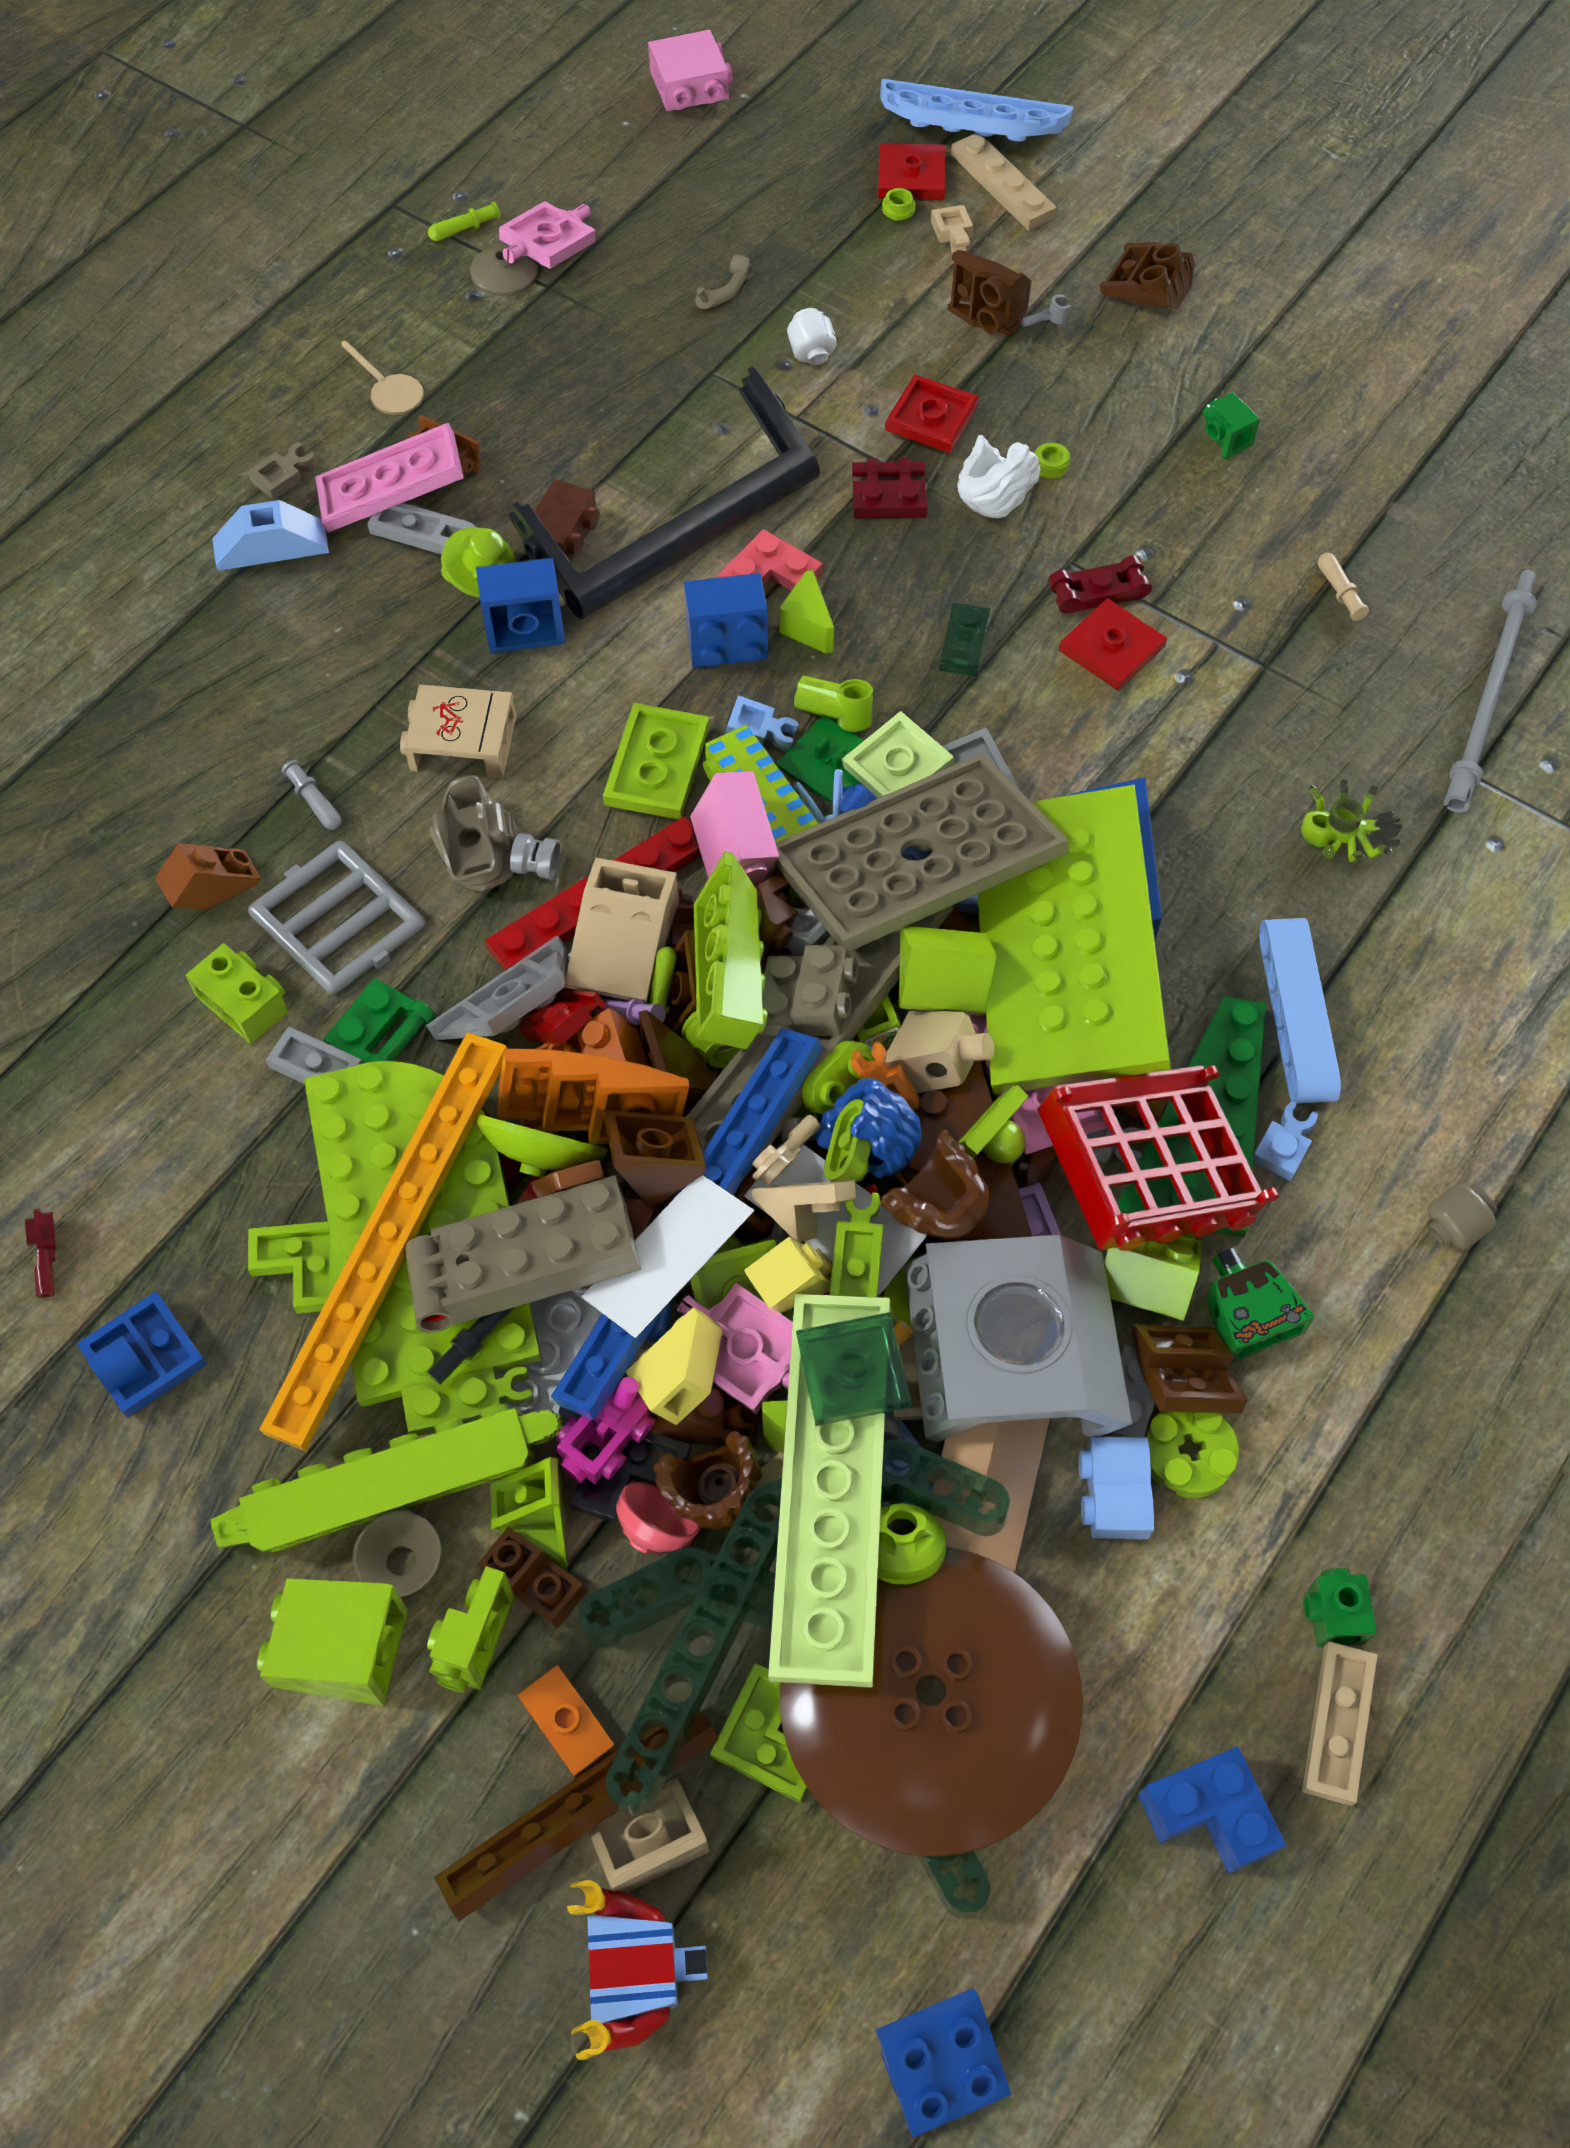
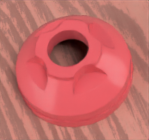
[616,1482,701,1555]

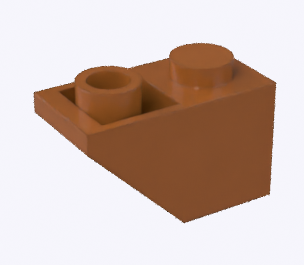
[155,843,262,910]

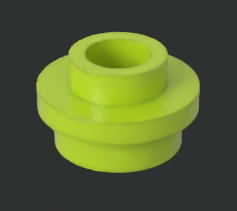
[882,188,916,221]

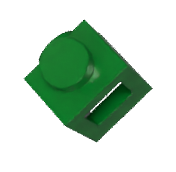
[1203,392,1260,460]

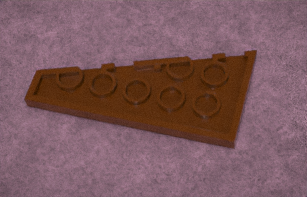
[900,1060,1054,1336]

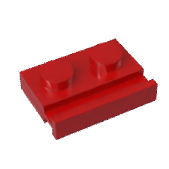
[518,988,606,1045]

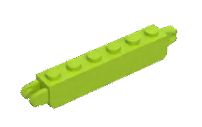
[211,1403,564,1552]

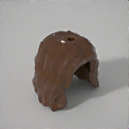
[881,1130,989,1241]
[652,1431,762,1530]

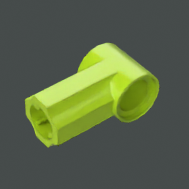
[794,675,873,732]

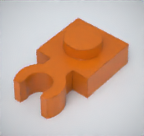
[851,1042,920,1110]

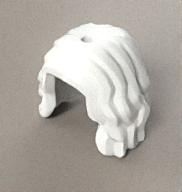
[957,435,1041,519]

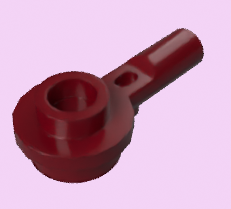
[25,1209,56,1298]

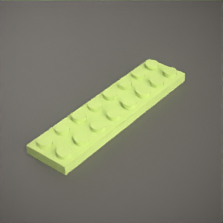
[768,1294,890,1687]

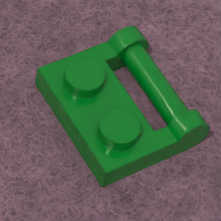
[323,978,435,1064]

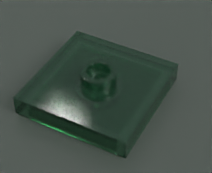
[796,1312,911,1426]

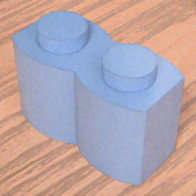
[1078,1437,1154,1539]

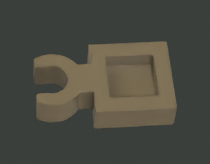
[248,442,318,501]

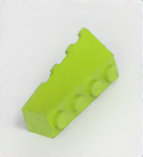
[694,851,767,1050]

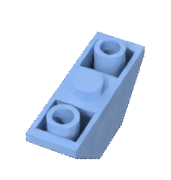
[213,500,329,571]

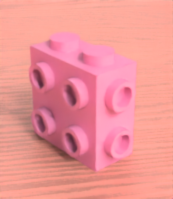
[648,30,733,111]

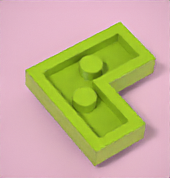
[248,1221,337,1314]
[710,1663,807,1803]

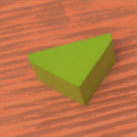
[779,570,834,654]

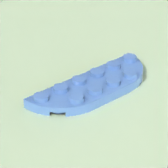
[880,79,1074,141]

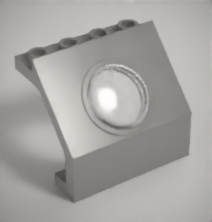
[904,1235,1132,1442]

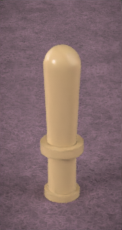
[1318,553,1369,621]

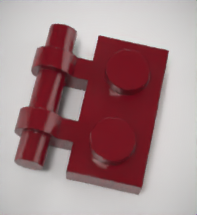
[852,458,927,519]

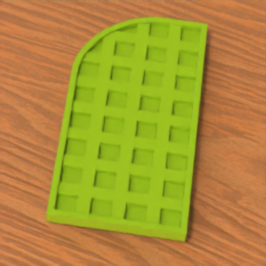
[304,1061,543,1407]

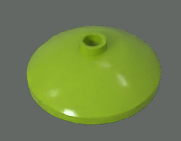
[477,1114,609,1178]

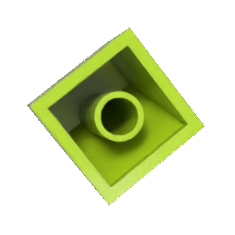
[257,1578,408,1706]

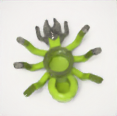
[1301,779,1402,863]

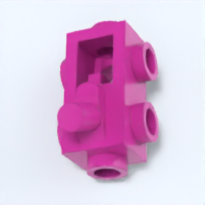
[556,1377,656,1484]

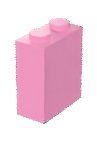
[690,771,779,889]

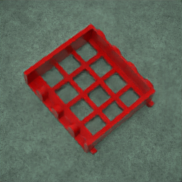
[1037,1066,1280,1251]

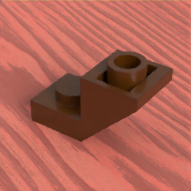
[756,872,798,958]

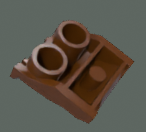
[1099,242,1195,309]
[947,250,1032,336]

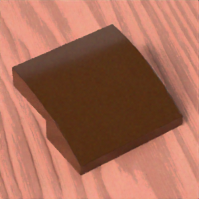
[1132,1324,1248,1414]

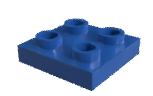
[77,1291,207,1418]
[875,1988,1012,2138]

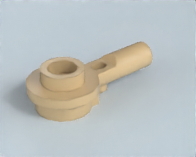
[752,1115,820,1186]

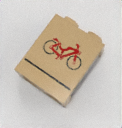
[400,684,516,780]

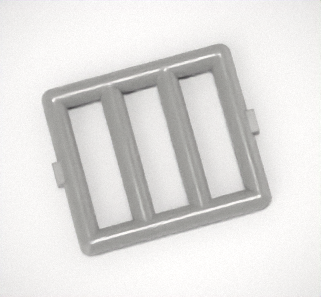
[248,841,425,995]

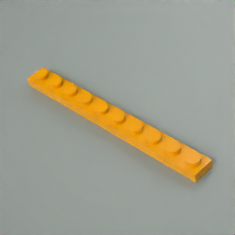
[259,1032,508,1452]

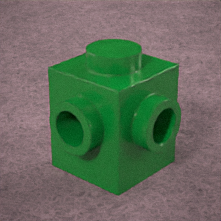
[1303,1568,1377,1647]

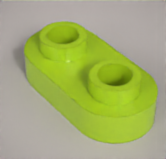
[802,1040,874,1114]
[824,1099,872,1183]

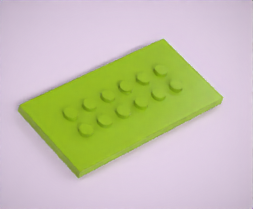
[977,785,1171,1095]

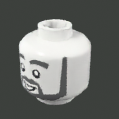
[787,308,837,365]

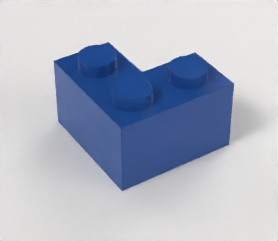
[1138,1746,1286,1874]

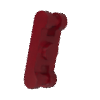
[1048,555,1152,614]

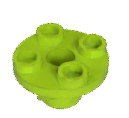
[441,527,516,599]

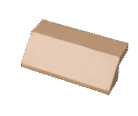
[928,1418,1050,1573]

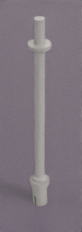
[1443,570,1537,813]

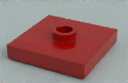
[878,143,945,200]
[885,374,980,453]
[1059,598,1167,691]

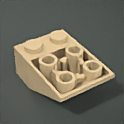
[565,858,679,1004]

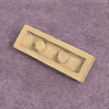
[1302,1641,1378,1806]

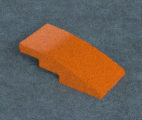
[496,1049,689,1144]

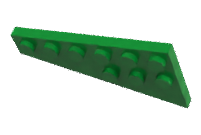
[1117,997,1266,1237]

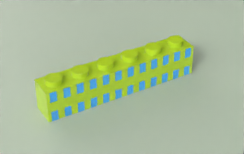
[703,724,818,909]

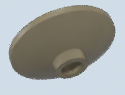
[470,245,538,296]

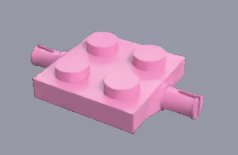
[499,201,596,269]
[678,1283,793,1414]

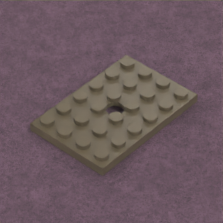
[774,753,1069,952]

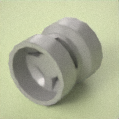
[510,833,561,880]

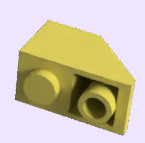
[744,1237,833,1313]
[625,1307,723,1425]

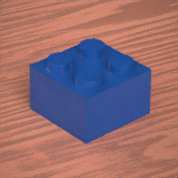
[476,558,565,654]
[684,573,768,668]

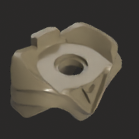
[429,775,520,891]

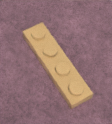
[951,133,1057,231]

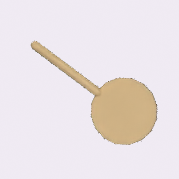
[341,340,424,415]

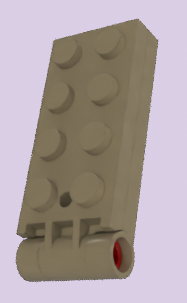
[405,1175,641,1333]

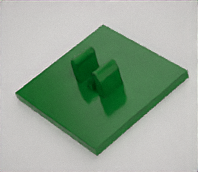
[775,716,864,805]

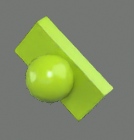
[959,1085,1029,1163]

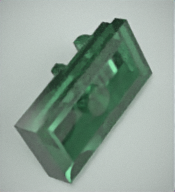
[939,602,990,677]

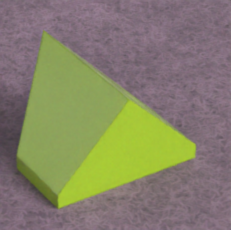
[490,1457,568,1571]

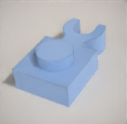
[725,695,799,751]
[1253,1101,1318,1182]

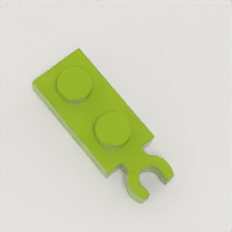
[830,1193,883,1297]
[401,1367,534,1437]

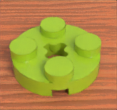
[1145,1411,1239,1498]

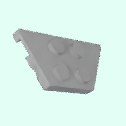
[426,936,567,1040]

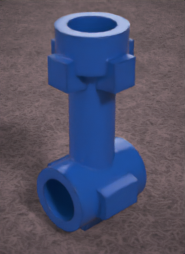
[831,783,877,814]

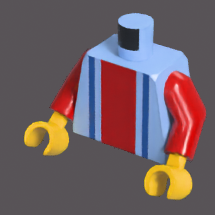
[567,1880,708,2060]

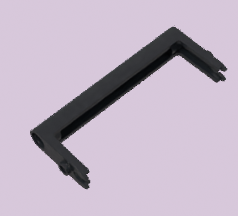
[508,366,820,620]

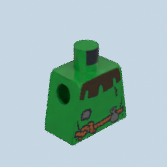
[1206,1248,1314,1363]

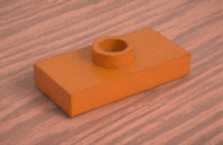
[517,1665,616,1779]

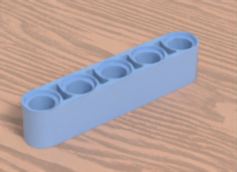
[1259,918,1341,1104]

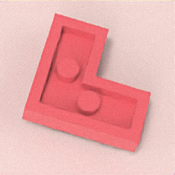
[718,529,823,591]

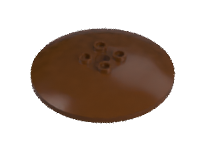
[779,1547,1083,1857]

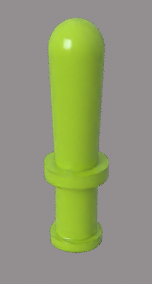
[428,201,501,241]
[646,947,677,1013]

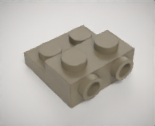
[757,945,858,1036]

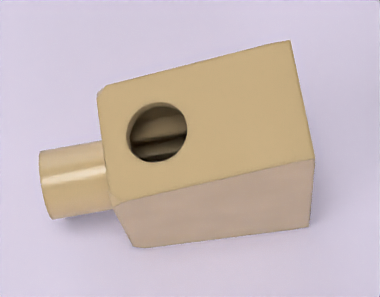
[885,1011,995,1093]

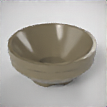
[353,1511,442,1600]

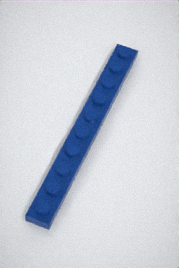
[551,1027,823,1421]

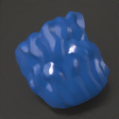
[814,1078,922,1178]

